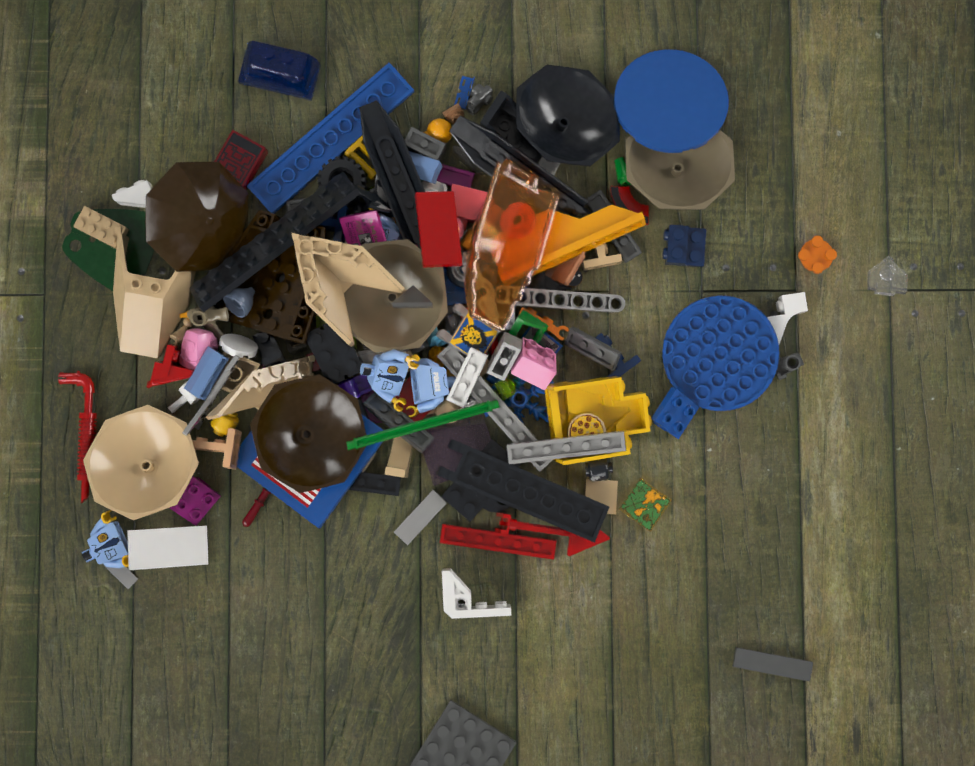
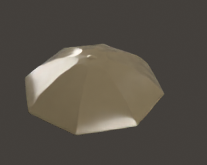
[626,130,735,210]
[344,239,448,353]

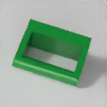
[509,310,549,344]

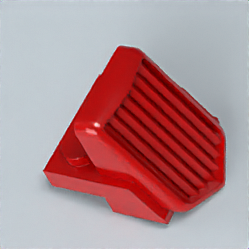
[146,344,194,389]

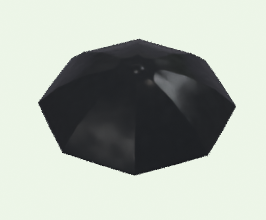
[516,64,620,166]

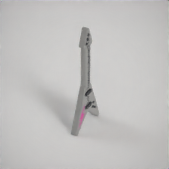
[182,355,240,436]

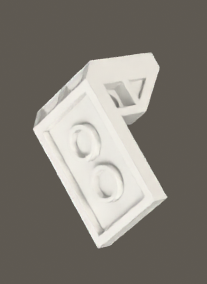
[442,568,511,619]

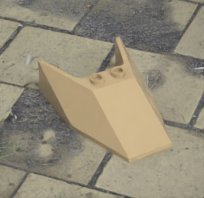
[113,232,196,359]

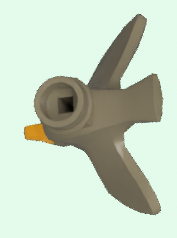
[180,306,229,342]

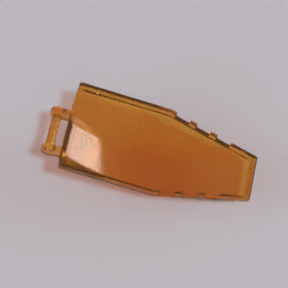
[465,159,559,332]

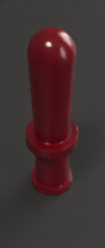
[242,487,271,527]

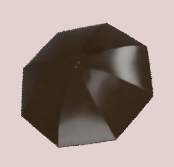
[145,162,248,272]
[250,375,366,493]

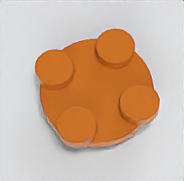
[798,236,837,274]

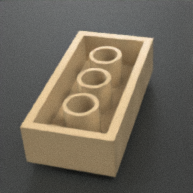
[73,206,129,249]

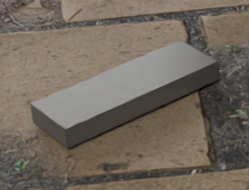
[394,490,447,545]

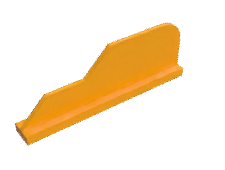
[489,205,646,287]

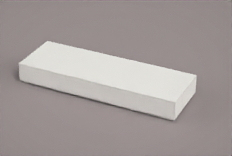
[446,347,489,408]

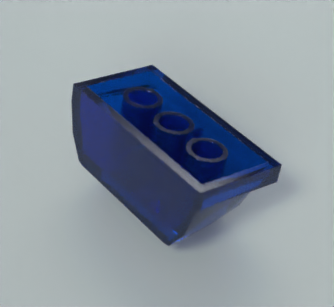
[238,41,321,101]

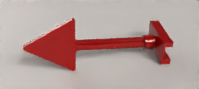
[494,512,610,556]

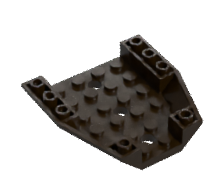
[213,210,325,344]

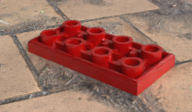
[415,191,463,268]

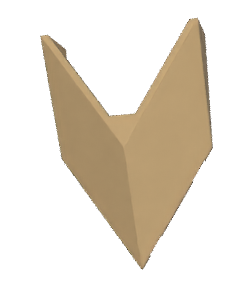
[292,233,406,347]
[205,355,315,466]

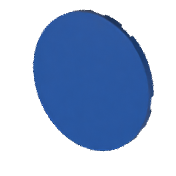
[614,50,729,153]
[662,296,779,411]

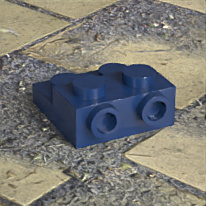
[662,225,706,267]

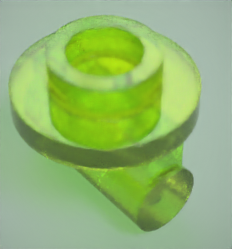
[494,378,516,401]

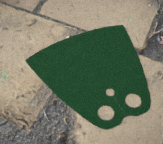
[62,209,154,291]

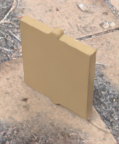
[585,479,618,514]

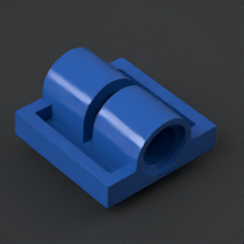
[651,387,699,439]

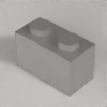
[487,332,522,381]

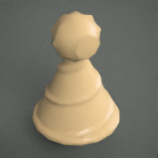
[169,318,193,345]

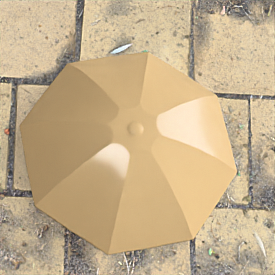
[83,405,199,520]

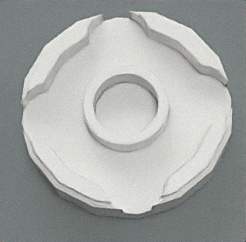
[219,334,258,358]

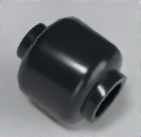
[585,458,613,482]

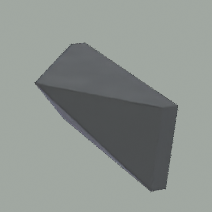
[392,285,433,308]

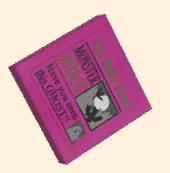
[339,210,387,246]

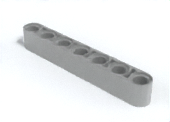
[493,286,625,313]

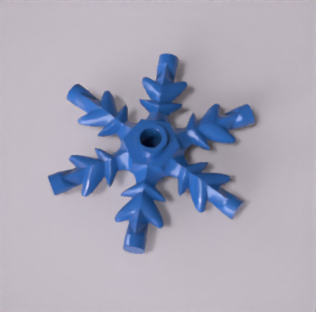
[484,374,554,425]

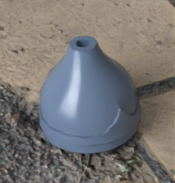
[223,287,255,318]

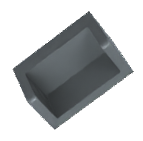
[405,127,446,161]

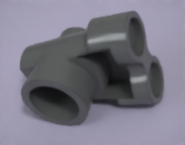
[467,84,493,116]
[776,352,804,380]

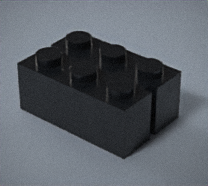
[306,323,363,384]

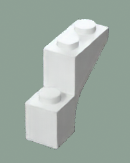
[112,180,153,208]
[767,292,808,344]

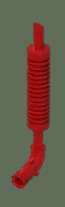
[58,371,97,503]

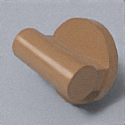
[442,103,464,124]

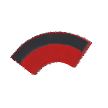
[610,187,649,225]

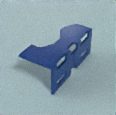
[454,76,475,109]

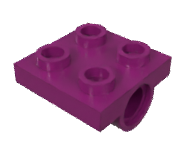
[170,476,221,526]

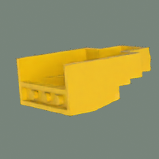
[545,376,652,465]

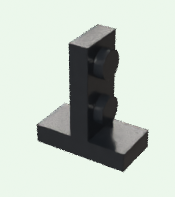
[252,332,287,368]

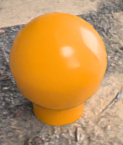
[423,118,452,143]

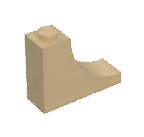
[385,437,413,478]

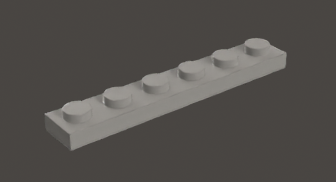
[507,431,626,464]

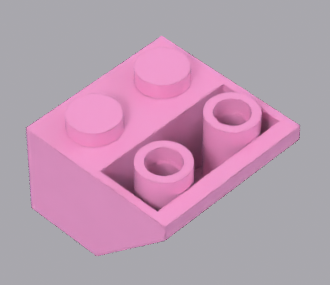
[511,337,557,390]

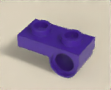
[336,374,373,398]

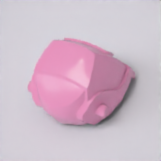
[179,328,218,370]

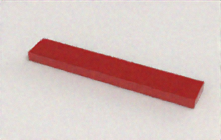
[440,524,557,560]

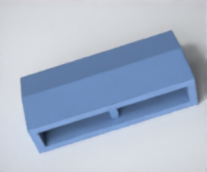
[409,151,443,184]
[184,346,229,401]

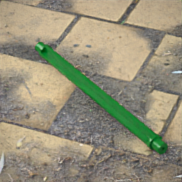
[346,400,499,450]

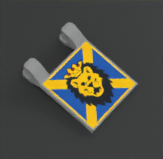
[436,303,498,356]

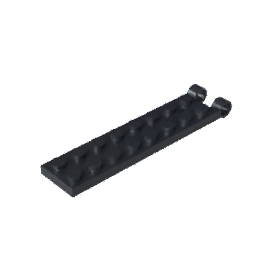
[435,438,609,543]

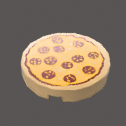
[567,413,606,437]

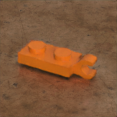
[518,307,569,341]

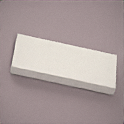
[127,526,208,570]

